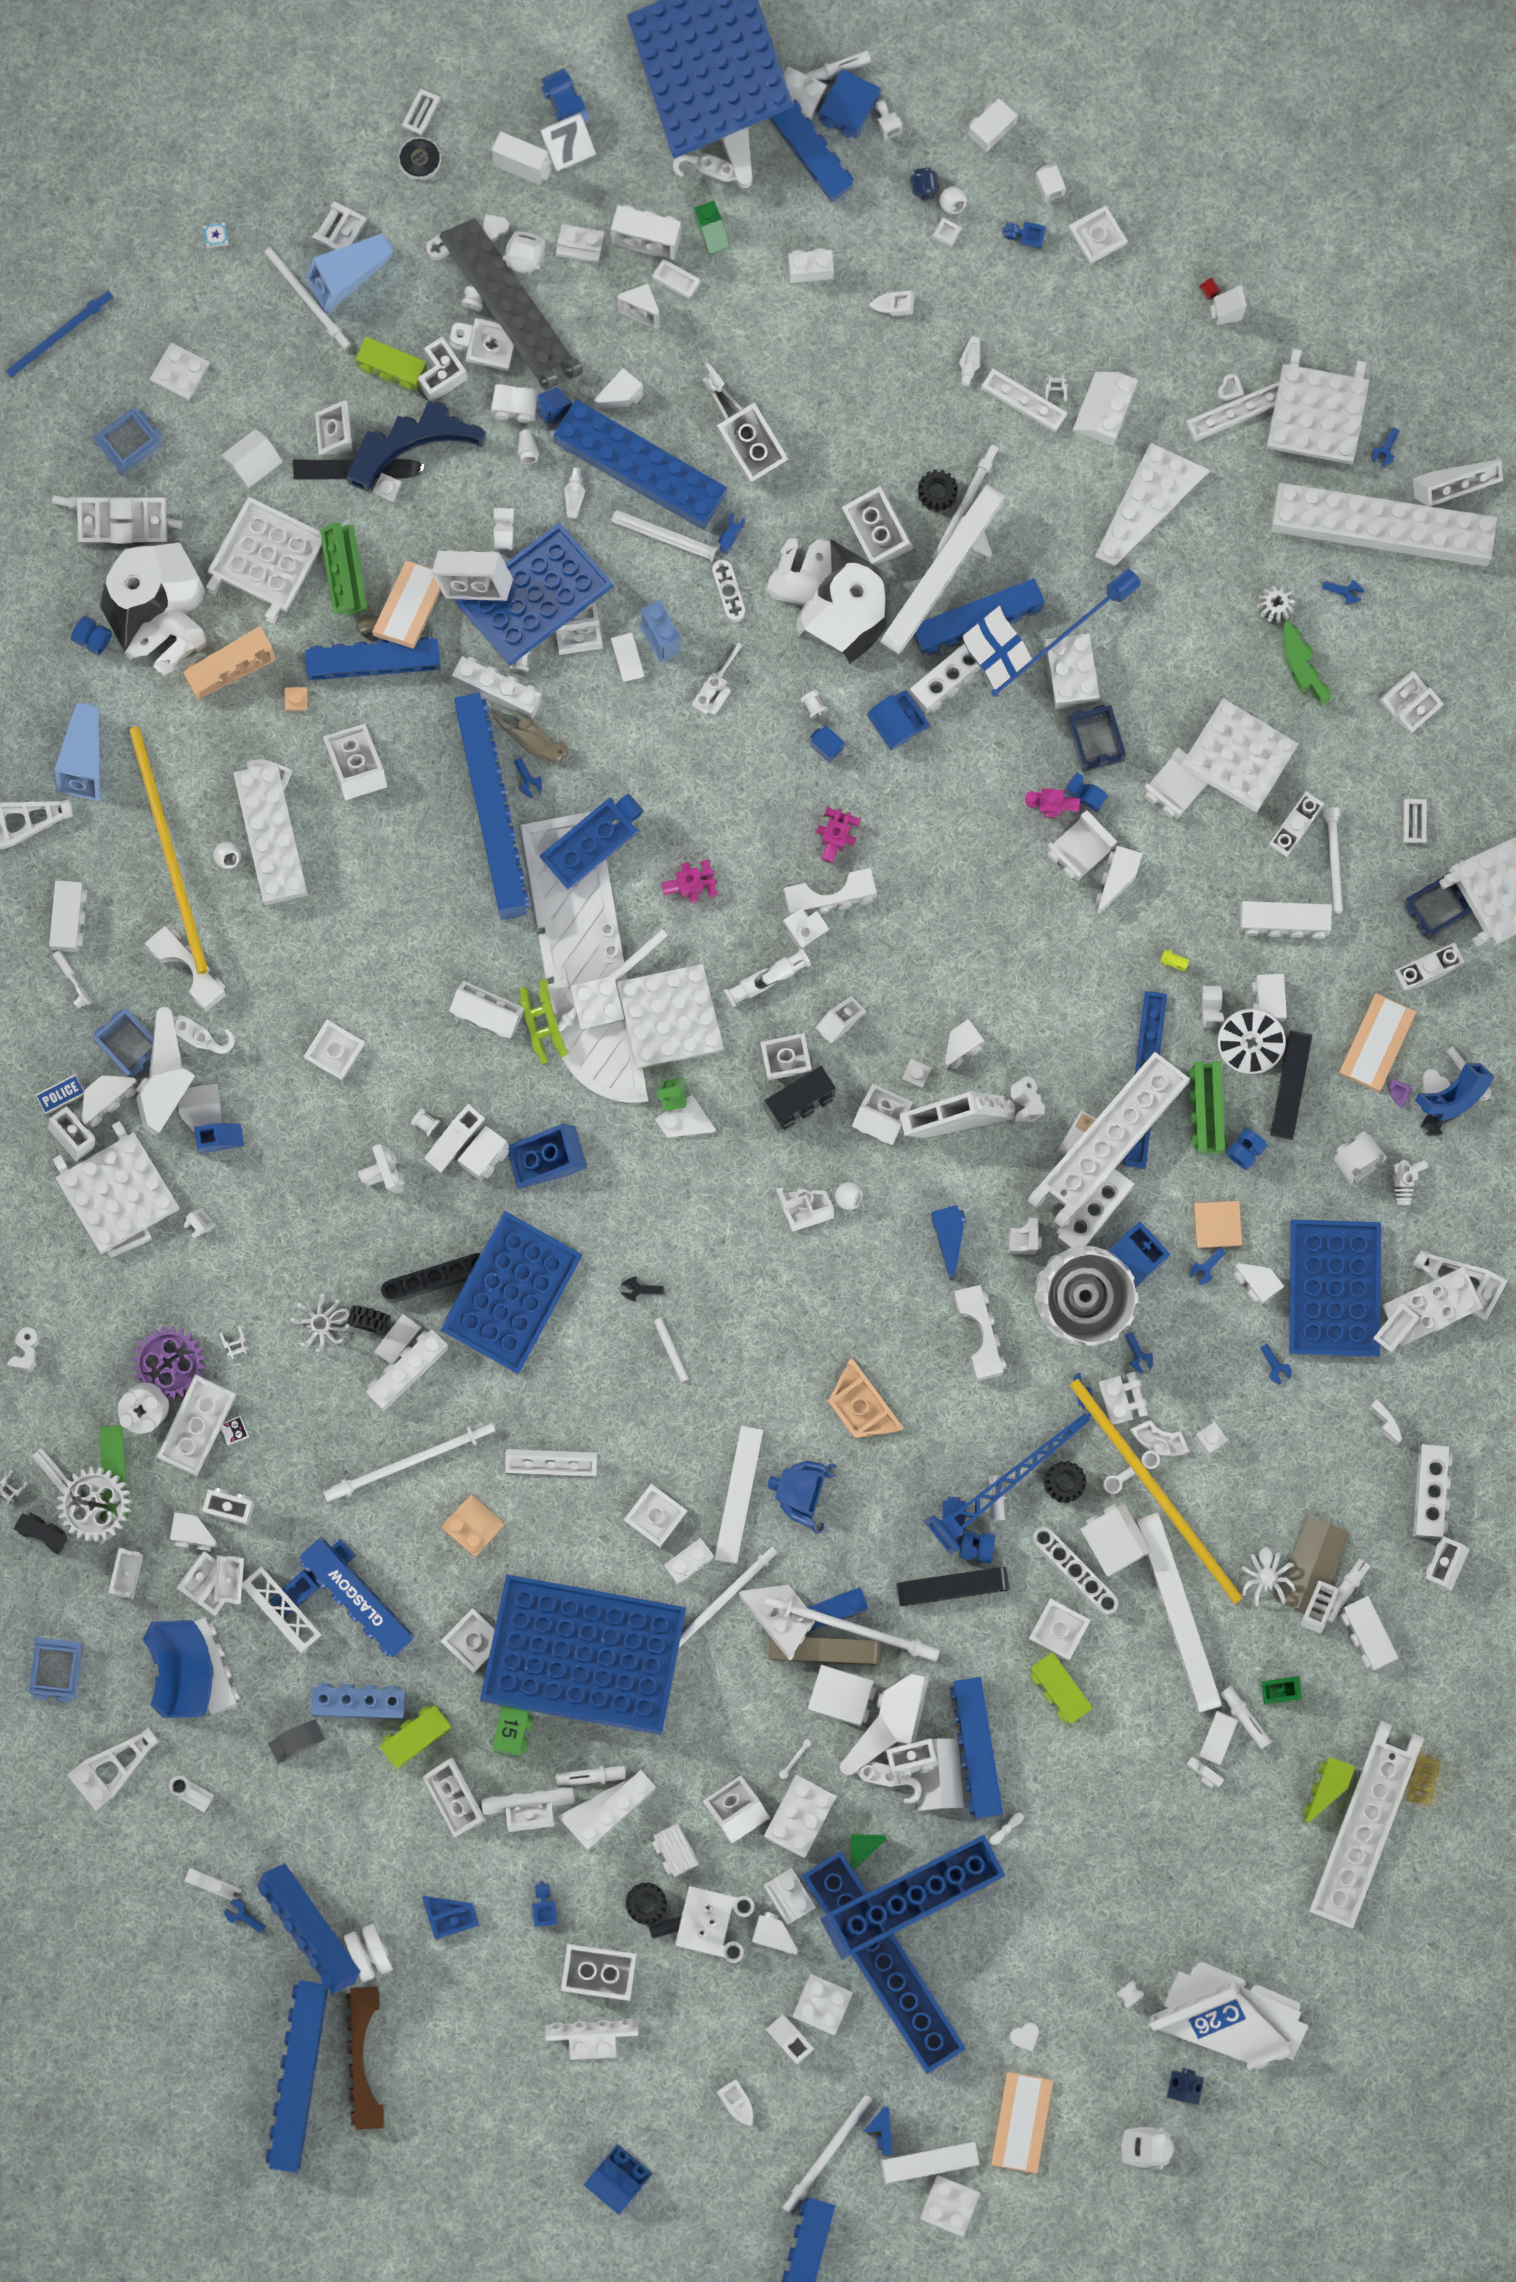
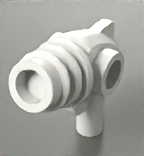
[1393,1160,1428,1205]

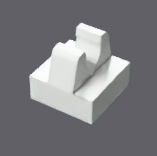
[184,1208,216,1238]

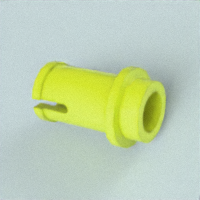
[1160,949,1190,972]

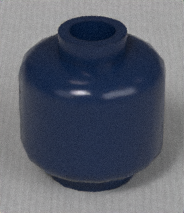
[910,167,940,200]

